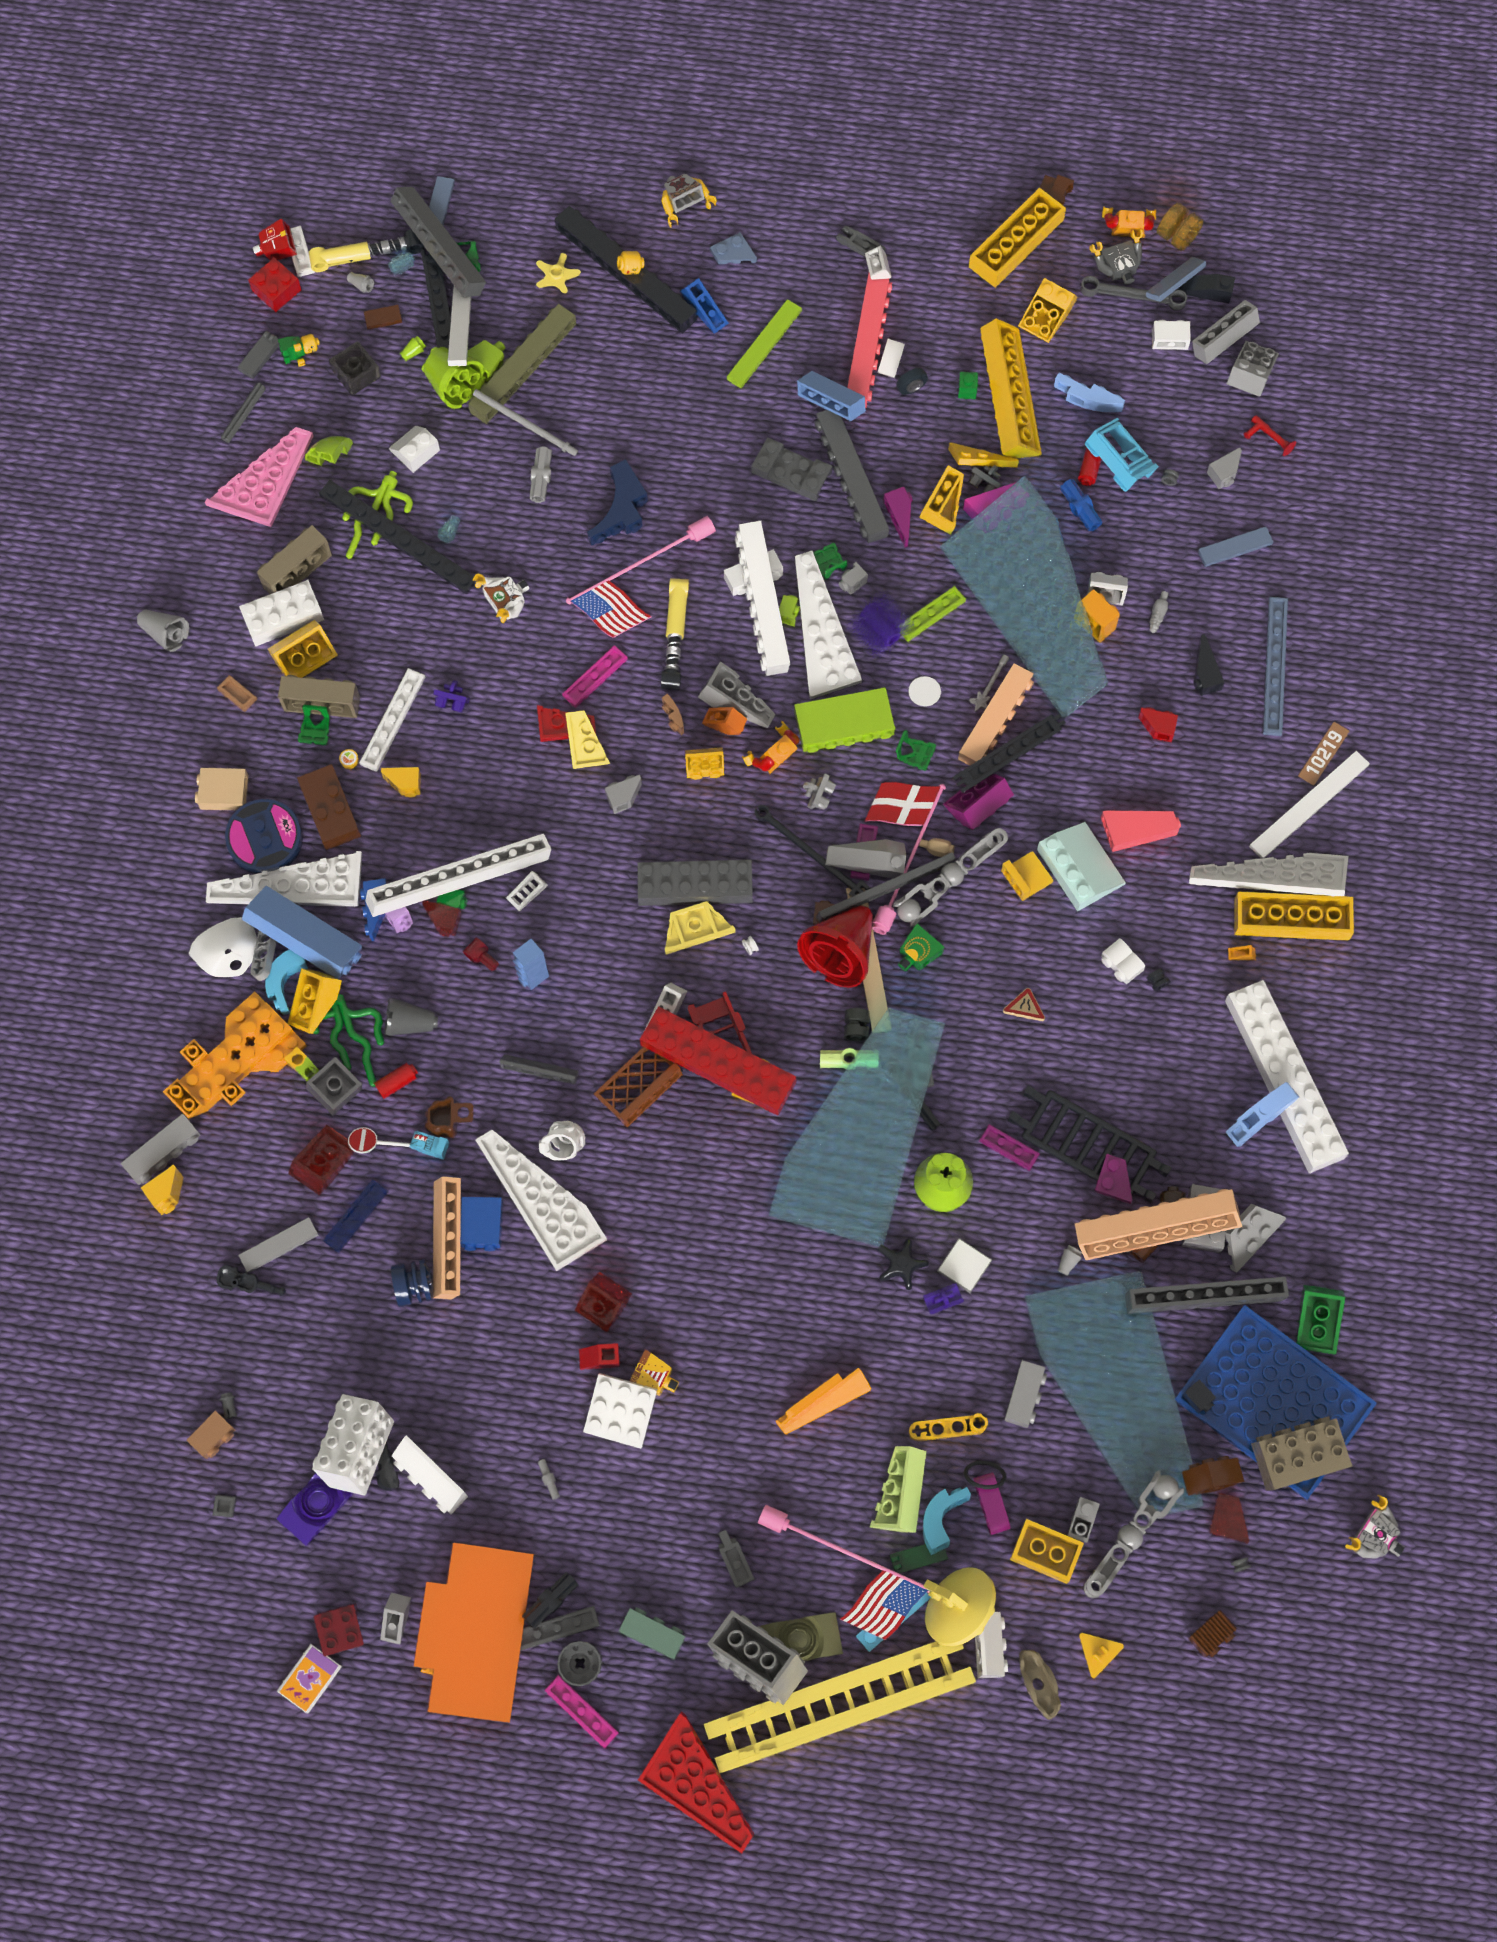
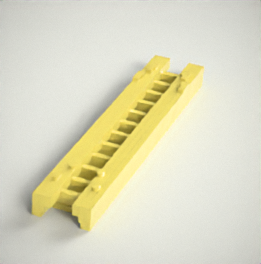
[704,1641,976,1774]

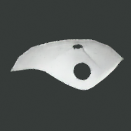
[189,917,257,977]

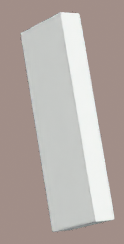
[290,226,315,277]

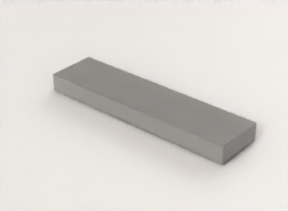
[238,1217,319,1273]

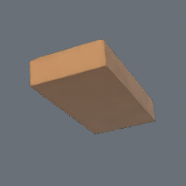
[217,675,257,712]

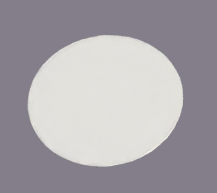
[909,676,941,706]

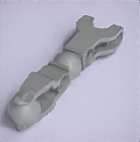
[893,828,1008,927]
[1083,1470,1184,1599]

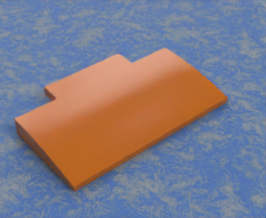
[413,1543,534,1723]

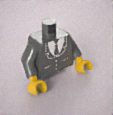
[1089,229,1143,285]

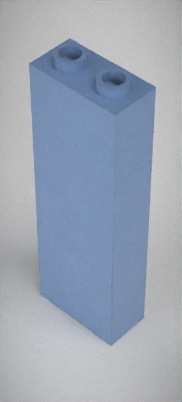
[242,886,362,979]

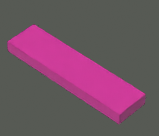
[562,645,628,708]
[544,1675,619,1749]

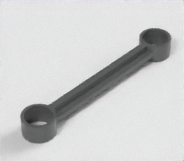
[1081,276,1187,311]

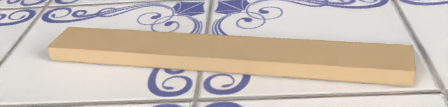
[846,888,891,1034]

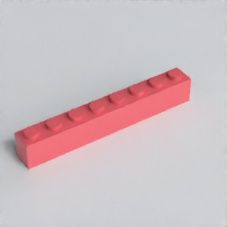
[847,273,892,408]

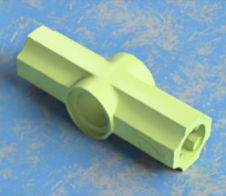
[820,1048,879,1070]

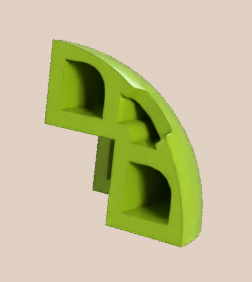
[305,436,353,466]

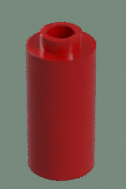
[1078,447,1102,486]
[374,1062,418,1099]

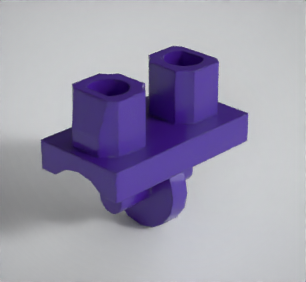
[433,680,470,713]
[923,1283,964,1315]

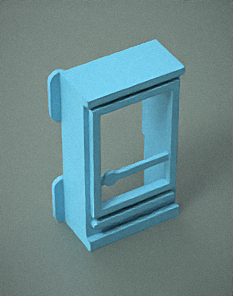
[1085,418,1159,491]

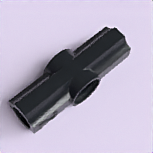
[522,1572,578,1629]

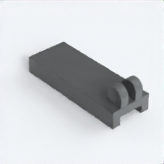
[237,331,279,379]

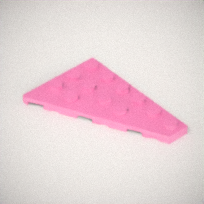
[205,427,313,527]

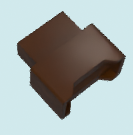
[1040,175,1075,206]

